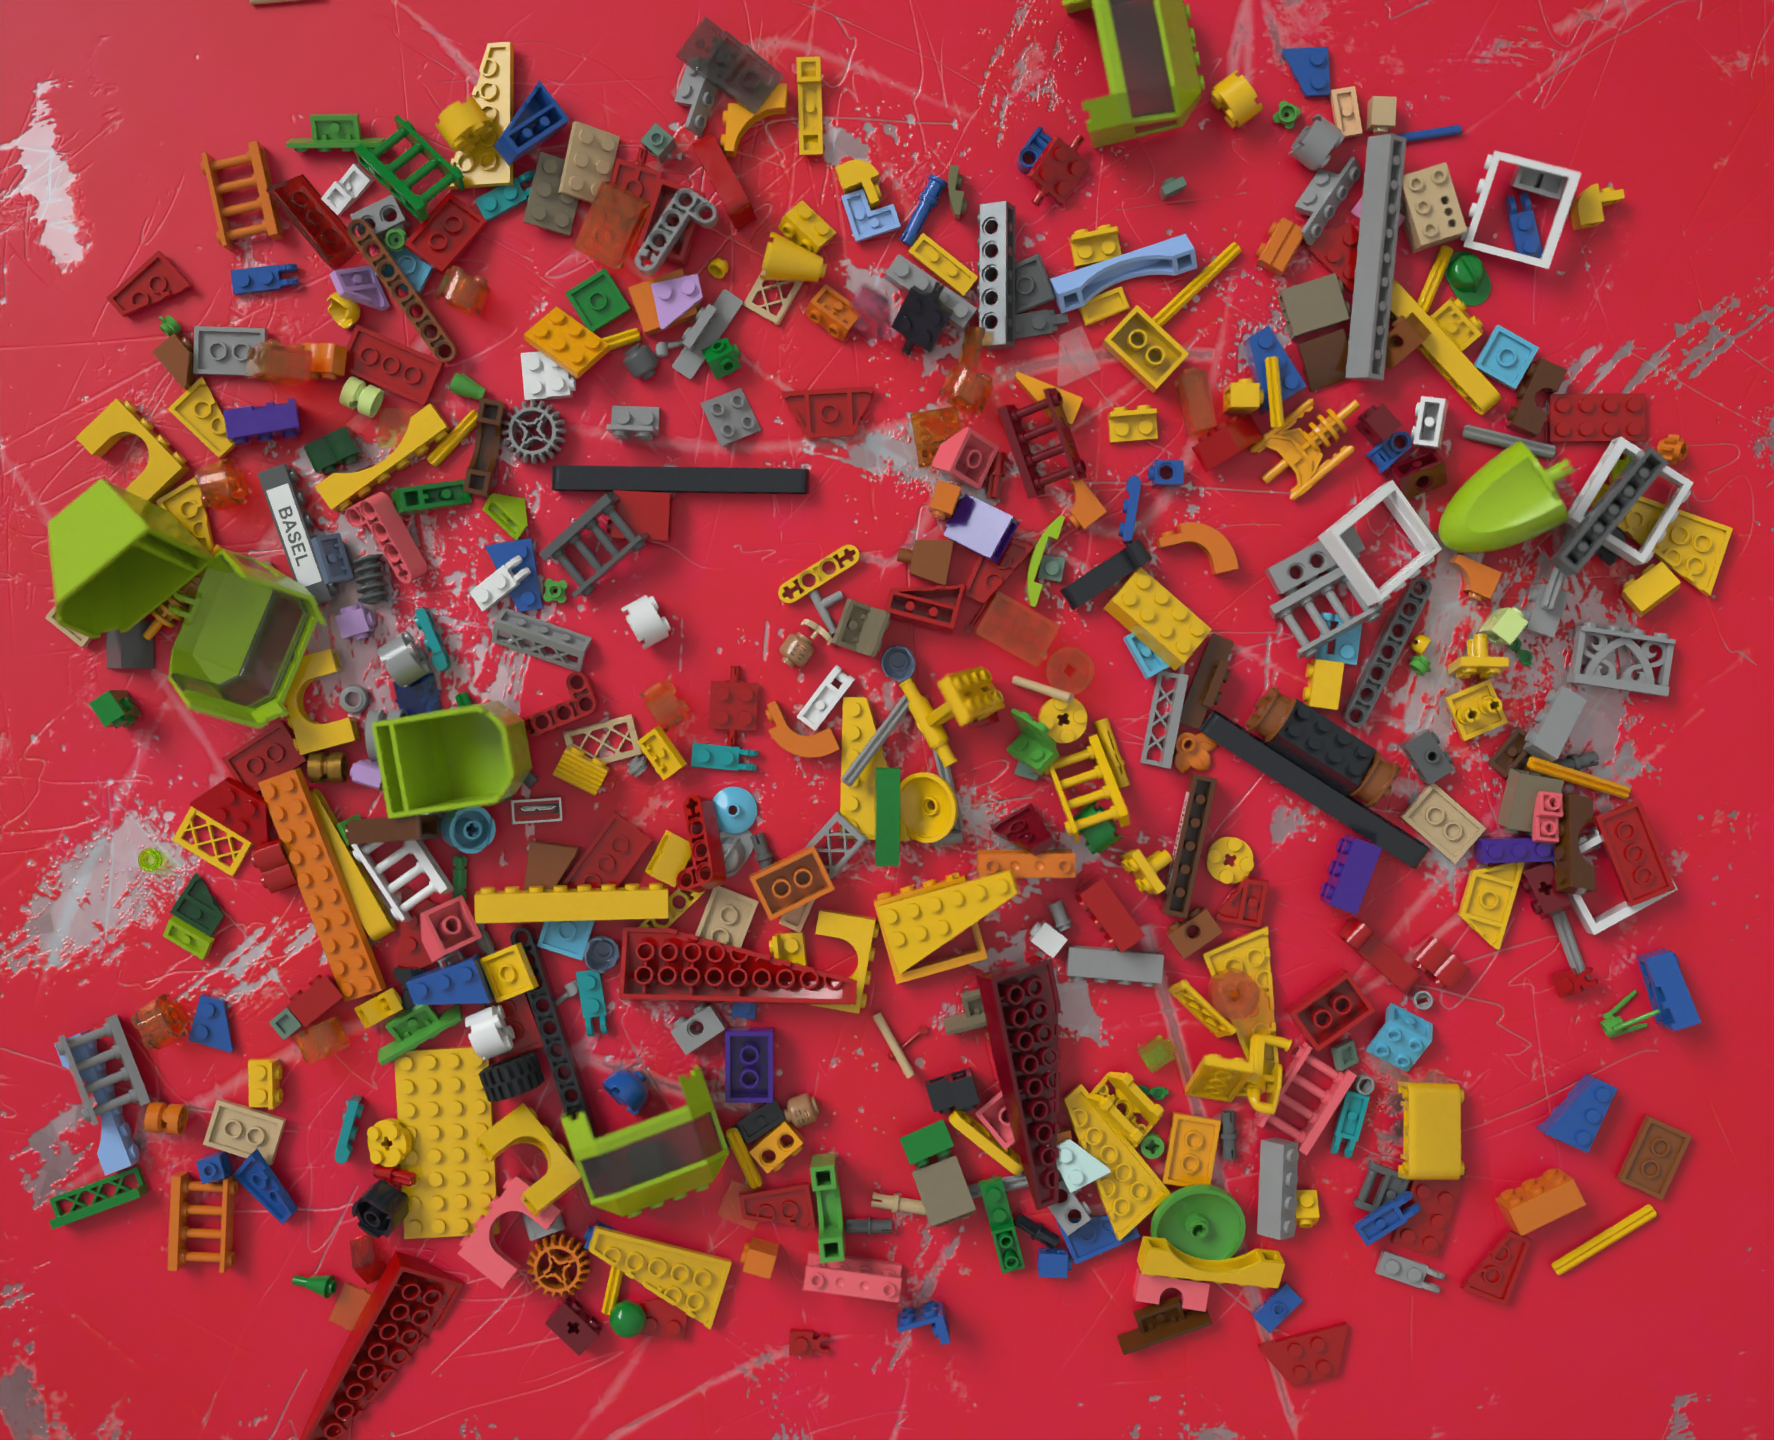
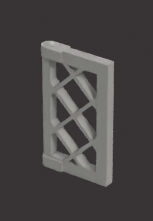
[804,811,868,879]

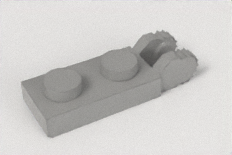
[1375,1249,1445,1293]

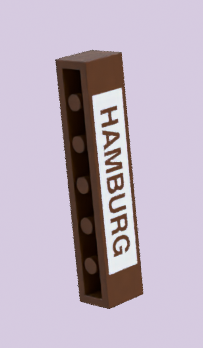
[1160,773,1217,918]

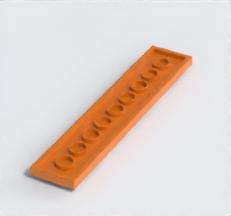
[258,767,387,1002]

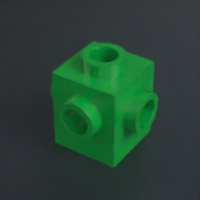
[701,337,742,380]

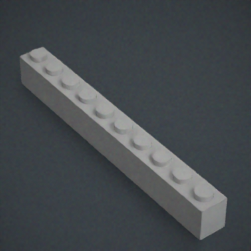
[1346,133,1407,381]

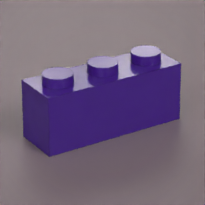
[1474,836,1554,863]

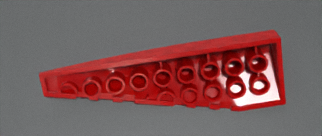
[619,927,857,1005]
[300,1251,464,1440]

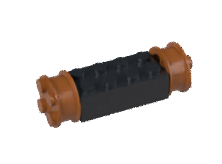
[1245,686,1401,807]

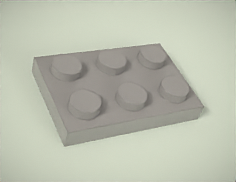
[193,326,268,377]

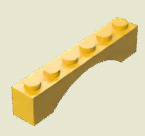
[315,404,452,512]
[1137,1236,1285,1289]

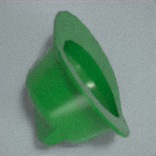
[1444,251,1491,306]

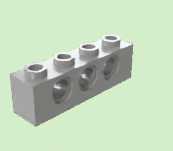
[1264,525,1366,596]

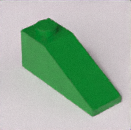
[391,479,472,516]

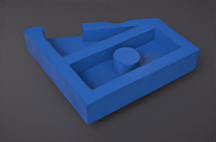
[1281,47,1330,98]
[188,994,235,1053]

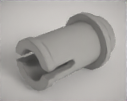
[934,829,963,849]
[1048,900,1072,932]

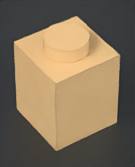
[1366,96,1397,135]

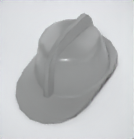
[719,829,754,878]

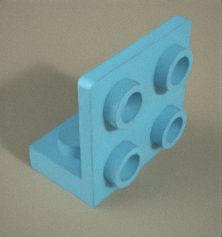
[1367,1003,1433,1072]

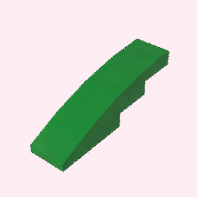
[874,767,900,866]

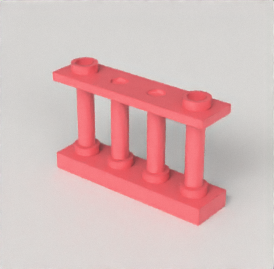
[1255,1041,1357,1156]
[803,1251,902,1303]

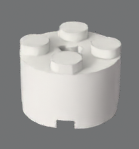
[621,595,671,650]
[465,1005,515,1061]

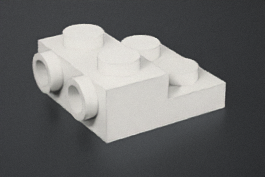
[521,351,576,401]

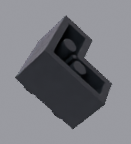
[925,1067,980,1114]

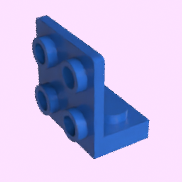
[897,1301,951,1345]

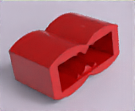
[251,838,298,894]
[1413,936,1470,991]

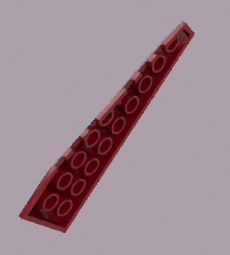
[977,958,1061,1210]

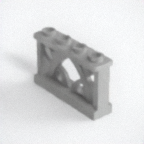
[1567,622,1676,696]

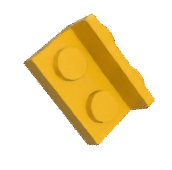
[1069,224,1121,268]
[1430,296,1483,352]
[1108,405,1158,443]
[637,725,687,780]
[769,931,808,967]
[248,1059,283,1109]

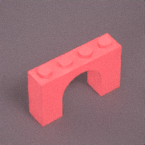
[458,1174,565,1289]

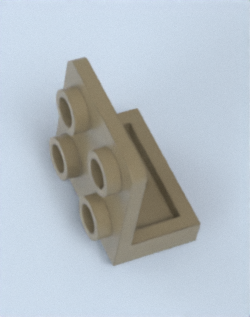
[832,598,890,657]

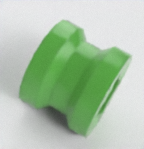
[1139,1132,1164,1159]

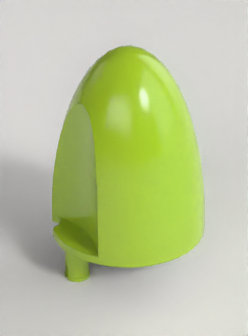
[1438,440,1574,553]

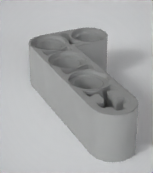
[635,188,718,276]

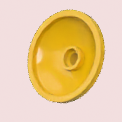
[900,772,958,843]

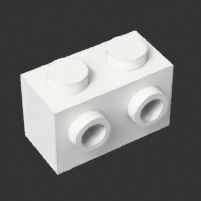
[1411,396,1449,449]

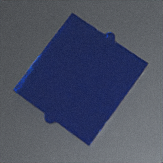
[393,673,443,716]

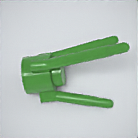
[1600,990,1661,1039]

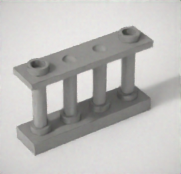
[1269,567,1383,660]
[55,1014,150,1126]

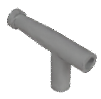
[808,589,844,635]

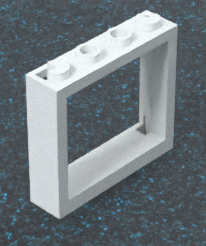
[1461,151,1581,269]
[1566,437,1694,566]
[1318,480,1442,606]
[1548,827,1678,935]

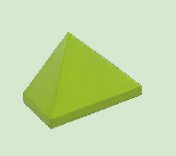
[482,493,528,541]

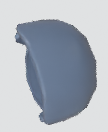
[881,645,917,682]
[584,935,620,973]

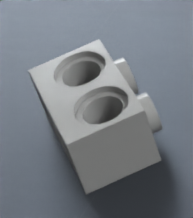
[1510,164,1568,200]
[350,195,410,246]
[1048,1180,1092,1236]

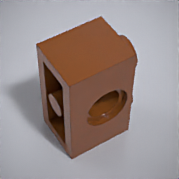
[1385,312,1431,370]
[1165,907,1223,959]

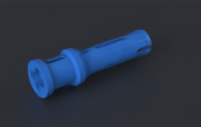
[899,174,948,247]

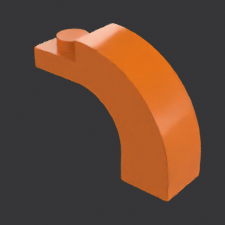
[1156,522,1239,575]
[765,700,840,758]

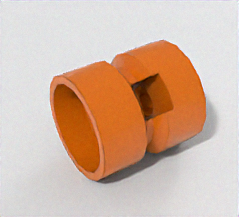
[144,1101,188,1135]

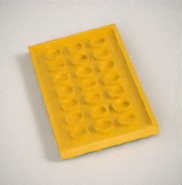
[395,1046,500,1239]

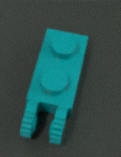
[475,170,534,222]
[414,607,451,671]
[691,743,759,771]
[576,969,609,1037]
[1330,1089,1370,1158]
[334,1094,364,1164]

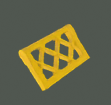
[172,806,253,877]
[1167,979,1237,1038]

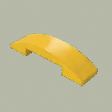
[796,57,823,156]

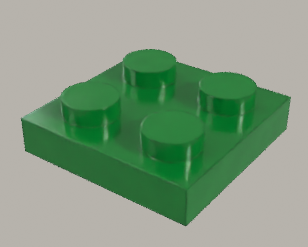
[565,268,631,333]

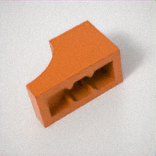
[1068,478,1107,531]
[1449,554,1502,602]

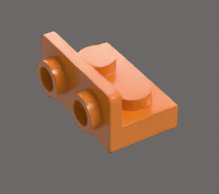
[805,284,863,341]

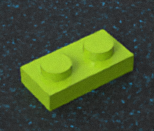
[163,915,215,960]

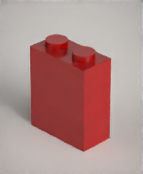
[607,490,673,542]

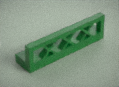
[49,1166,149,1230]

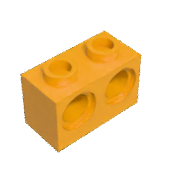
[749,1119,804,1174]

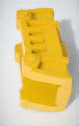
[1087,1072,1164,1147]

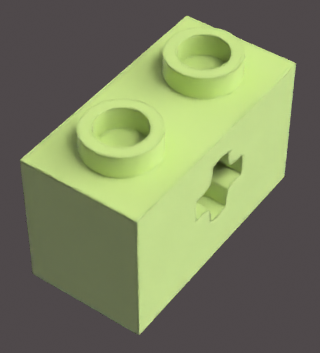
[1478,607,1528,646]

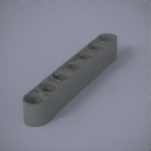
[1342,577,1432,727]

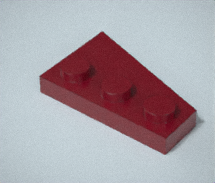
[990,803,1056,855]

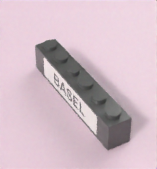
[257,464,338,608]

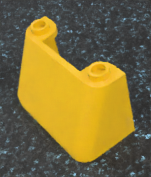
[1398,1081,1464,1180]

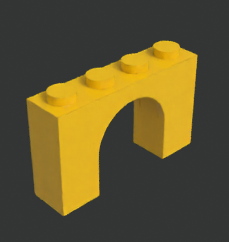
[76,398,190,504]
[275,649,361,755]
[812,908,879,1014]
[476,1103,582,1217]

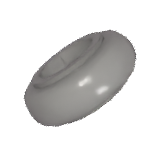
[339,685,369,714]

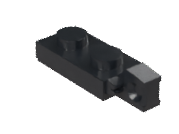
[724,1098,786,1148]

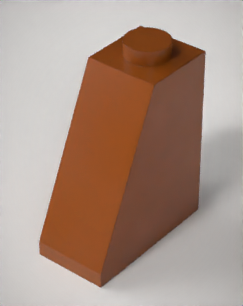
[524,840,581,890]

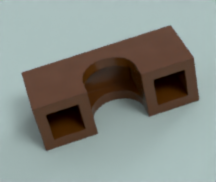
[1505,358,1567,438]

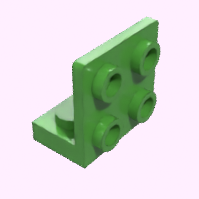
[1006,708,1060,775]

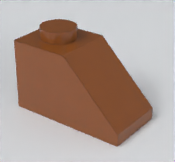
[152,334,195,390]

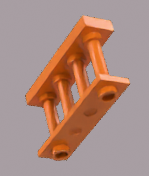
[200,140,285,251]
[977,849,1076,878]
[168,1171,238,1273]

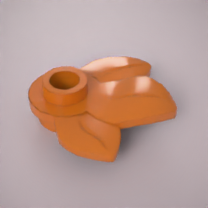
[1174,732,1217,773]

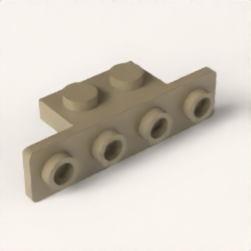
[943,989,987,1035]

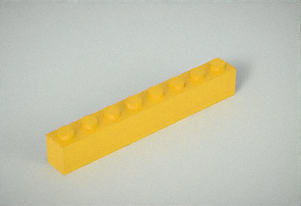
[475,883,669,923]

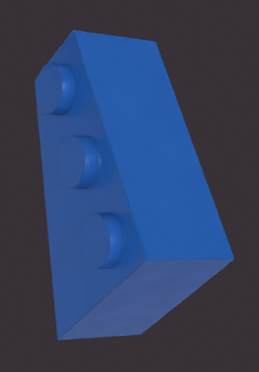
[494,80,570,166]
[1244,325,1307,415]
[1637,948,1701,1031]
[406,954,495,1005]
[1536,1073,1618,1153]

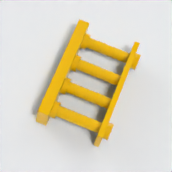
[1044,734,1130,843]

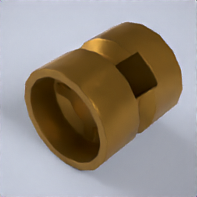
[307,752,349,783]

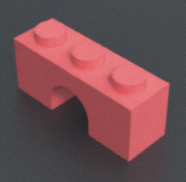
[1133,1267,1210,1312]

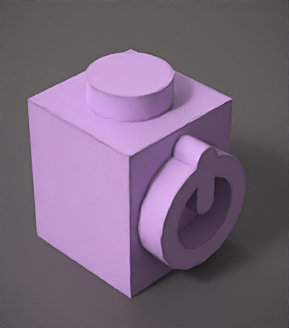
[335,604,376,641]

